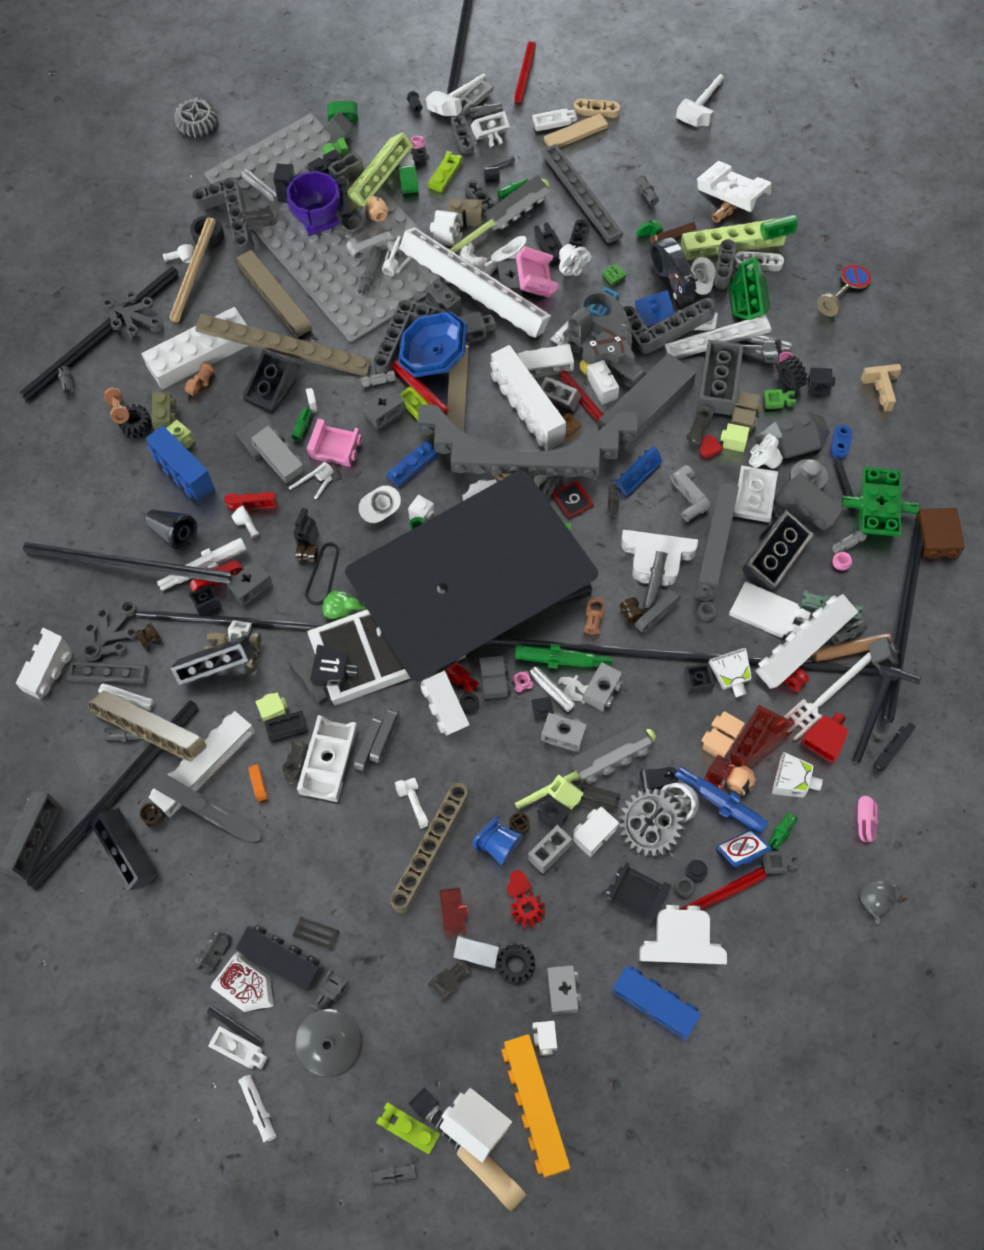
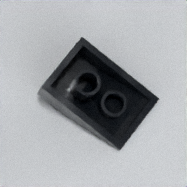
[242,349,301,411]

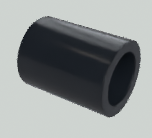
[484,166,500,180]

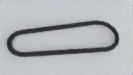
[305,542,339,604]

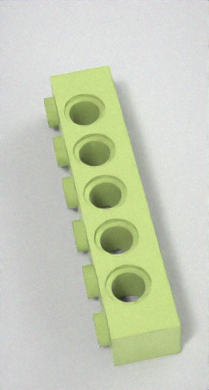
[347,132,413,209]
[681,218,786,260]

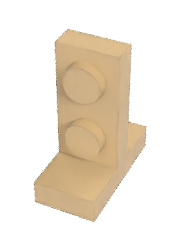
[861,364,902,412]

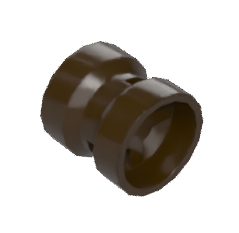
[295,543,318,563]
[619,597,644,624]
[135,623,161,649]
[140,803,164,828]
[509,812,530,837]

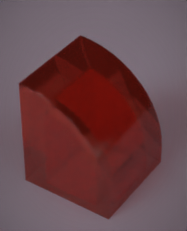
[704,754,736,790]

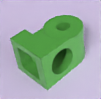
[322,137,349,158]

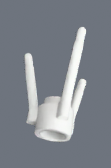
[382,236,413,276]
[289,462,333,499]

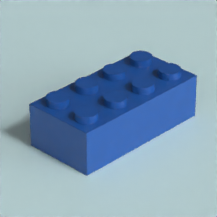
[146,425,215,502]

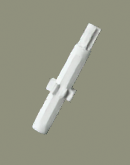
[157,538,247,591]

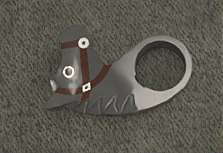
[580,290,635,364]

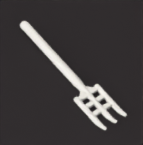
[778,652,872,740]

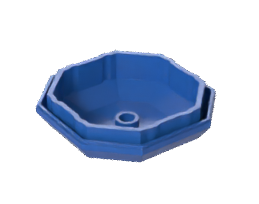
[399,311,467,377]

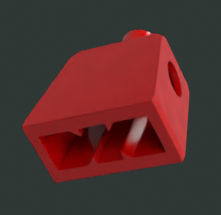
[801,713,849,764]

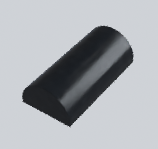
[743,510,813,590]

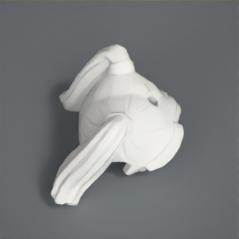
[459,242,501,276]

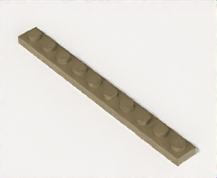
[195,313,371,376]

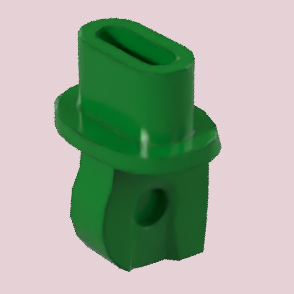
[636,219,663,236]

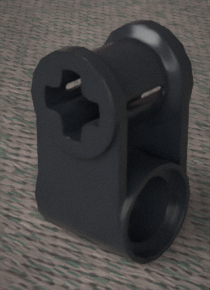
[639,767,679,794]

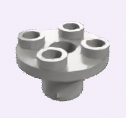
[790,459,828,490]

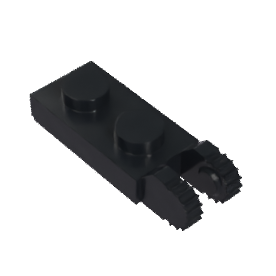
[534,222,563,263]
[874,722,916,772]

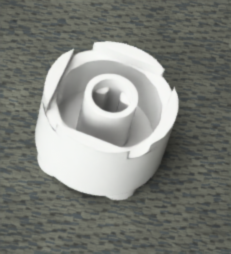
[430,210,463,247]

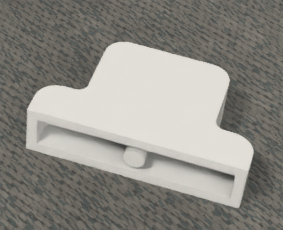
[621,530,698,586]
[639,905,727,964]

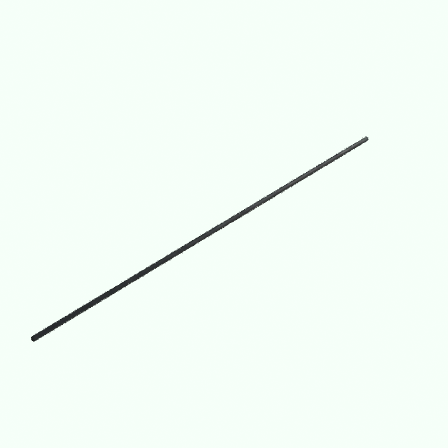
[136,610,903,674]

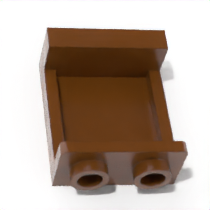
[915,508,965,559]

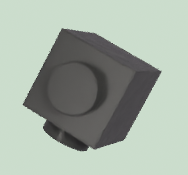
[324,111,353,142]
[869,637,899,671]

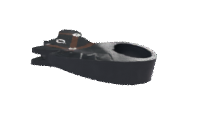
[650,238,698,309]

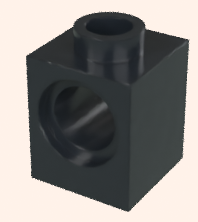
[808,368,835,393]
[537,797,570,829]

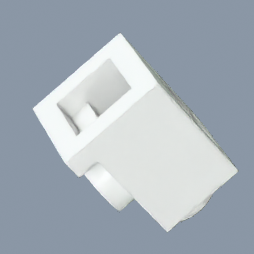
[533,1021,557,1056]

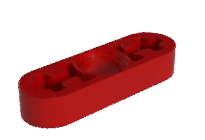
[190,560,244,592]

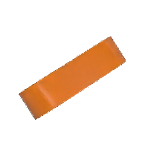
[248,764,268,802]

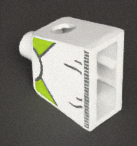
[708,648,751,698]
[771,752,823,798]

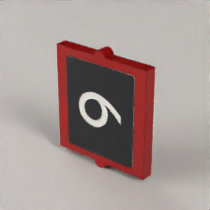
[551,481,594,520]

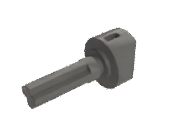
[742,339,781,363]

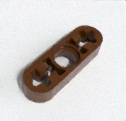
[650,222,697,243]

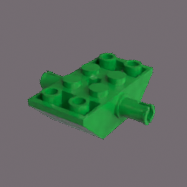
[841,467,919,537]

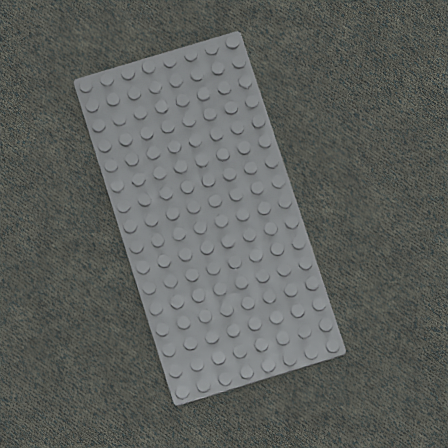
[205,114,449,343]

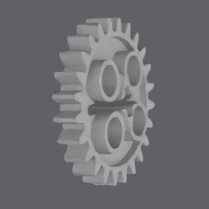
[619,789,686,856]

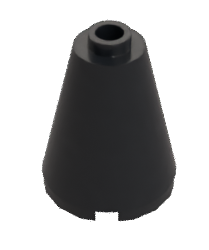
[145,509,197,550]

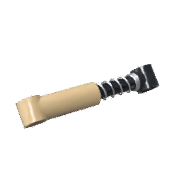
[408,1087,527,1212]

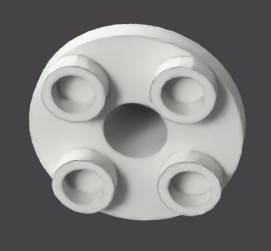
[559,244,592,276]
[749,434,783,469]

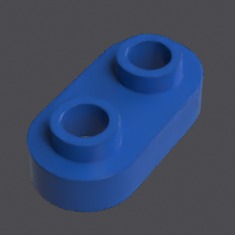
[830,425,852,459]

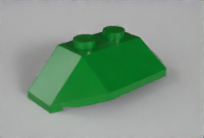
[730,257,771,320]

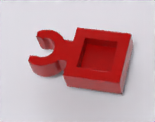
[445,662,479,694]

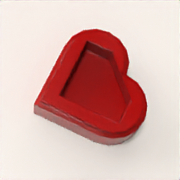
[700,435,723,458]
[507,870,532,898]

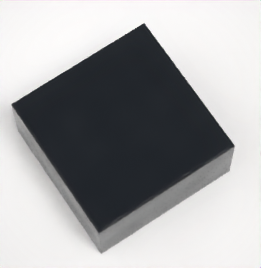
[189,584,221,616]
[684,663,715,694]

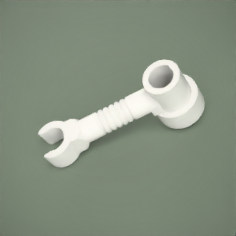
[395,778,428,828]

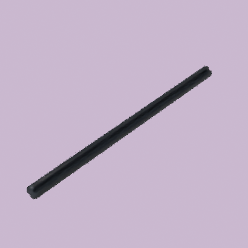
[447,0,472,95]
[19,266,179,400]
[882,522,923,723]
[22,542,232,583]
[26,700,198,890]

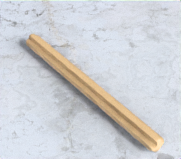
[170,217,216,323]

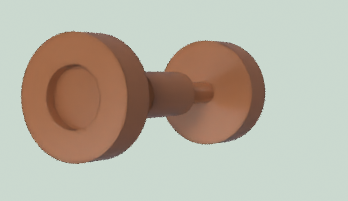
[104,387,129,424]

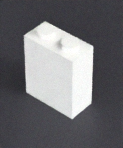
[440,1088,512,1163]

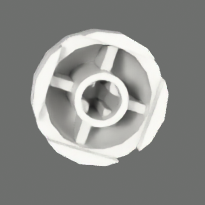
[659,783,699,824]

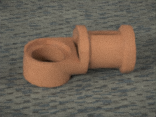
[185,363,215,396]
[583,597,605,635]

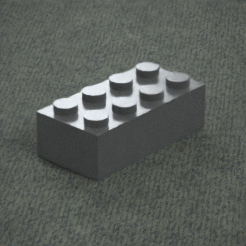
[697,340,744,415]

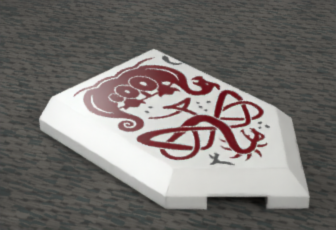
[211,952,274,1012]

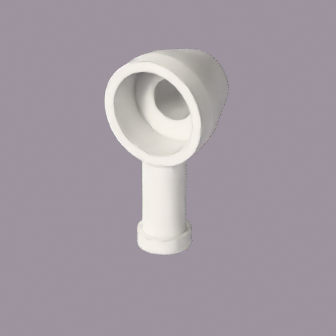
[163,244,195,263]
[232,505,260,538]

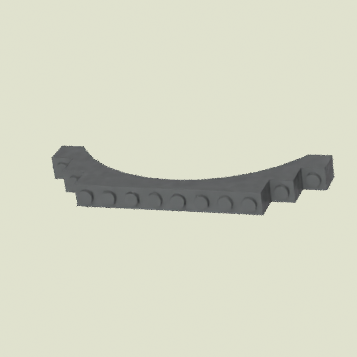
[418,405,638,478]

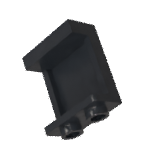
[605,862,672,927]

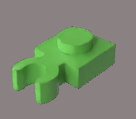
[763,389,796,409]

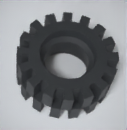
[777,356,808,391]
[118,404,152,439]
[497,943,535,985]

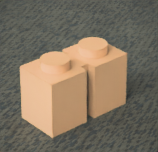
[701,711,745,762]

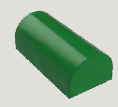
[760,215,798,241]

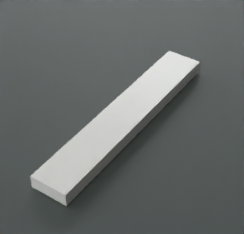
[665,315,771,359]

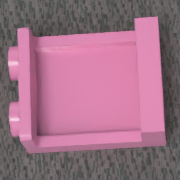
[516,247,559,298]
[307,419,362,467]

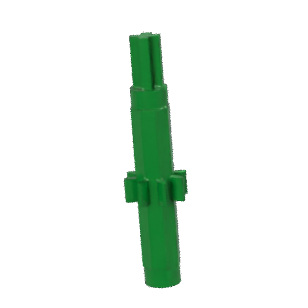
[515,644,613,669]

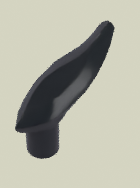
[759,509,781,538]

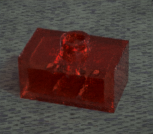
[439,887,468,937]

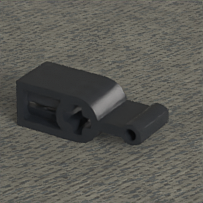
[293,507,319,546]

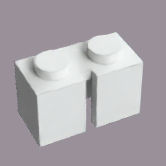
[587,360,619,405]
[572,807,619,857]

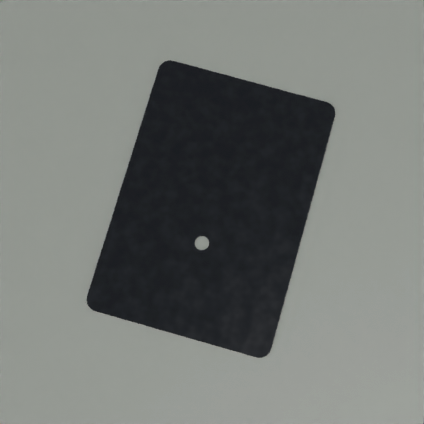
[345,470,598,681]

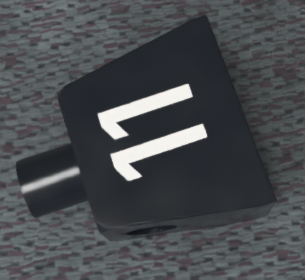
[310,644,359,686]

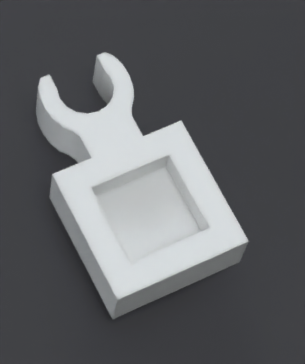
[228,620,252,642]

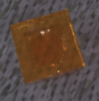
[563,413,581,438]

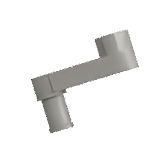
[346,232,402,261]
[671,465,711,522]

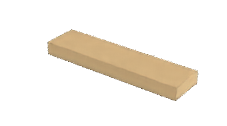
[544,113,608,148]

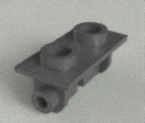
[194,929,231,974]

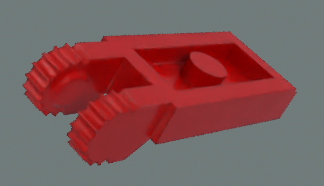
[224,492,278,511]

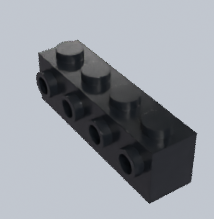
[171,636,254,685]
[90,808,158,890]
[235,924,325,991]

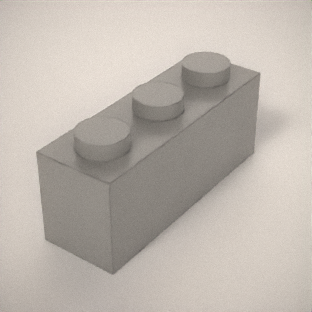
[251,425,304,484]

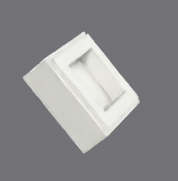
[306,388,318,413]

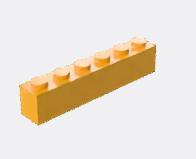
[501,1034,570,1178]

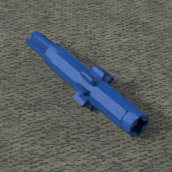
[674,766,768,833]

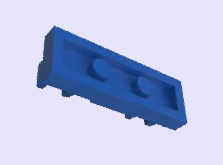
[386,441,438,488]
[614,446,663,496]

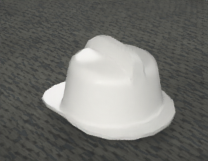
[491,236,527,261]
[690,257,716,295]
[359,486,401,523]

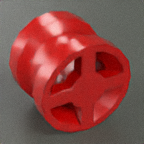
[784,667,810,692]

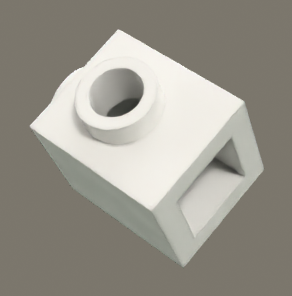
[408,495,435,522]

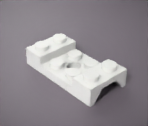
[697,161,771,212]
[297,715,358,802]

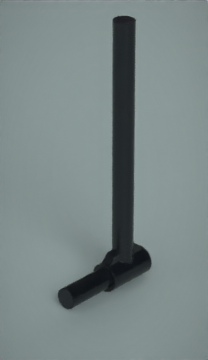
[853,664,921,763]

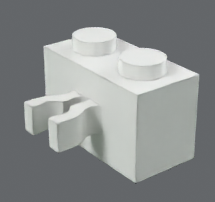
[471,111,510,148]

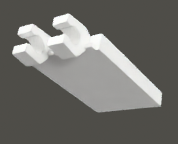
[729,581,811,638]

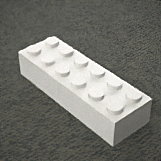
[141,307,248,390]
[490,345,566,451]

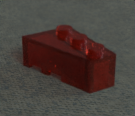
[729,705,795,768]

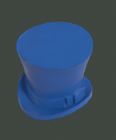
[472,815,523,866]

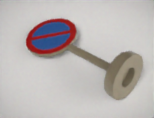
[817,265,871,317]

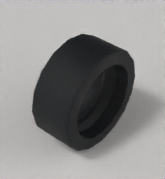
[190,215,224,248]

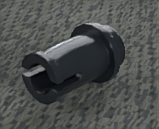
[407,91,423,112]

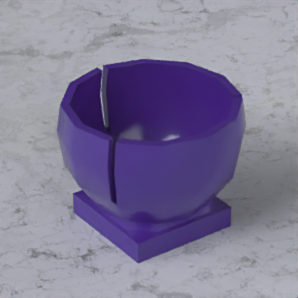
[286,171,341,236]

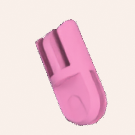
[857,796,879,842]

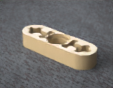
[574,99,620,118]

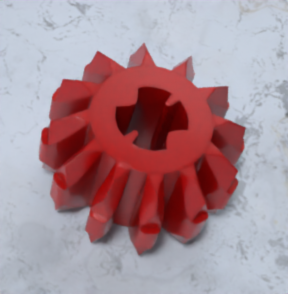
[510,892,546,928]

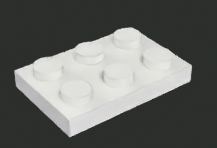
[733,465,778,523]

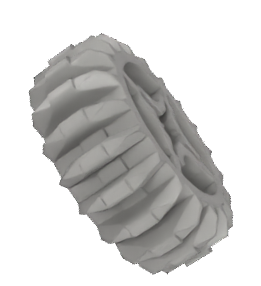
[174,97,218,137]

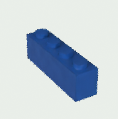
[612,966,701,1040]

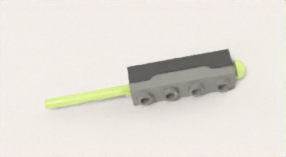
[449,175,549,253]
[515,723,656,810]

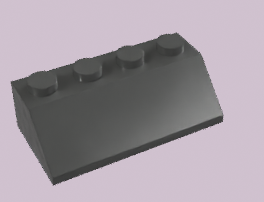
[0,792,60,880]

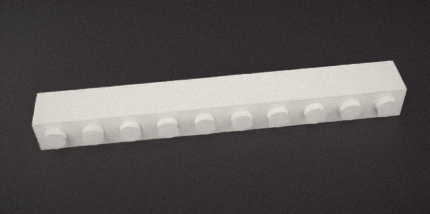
[399,227,551,337]

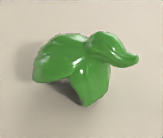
[322,590,366,619]

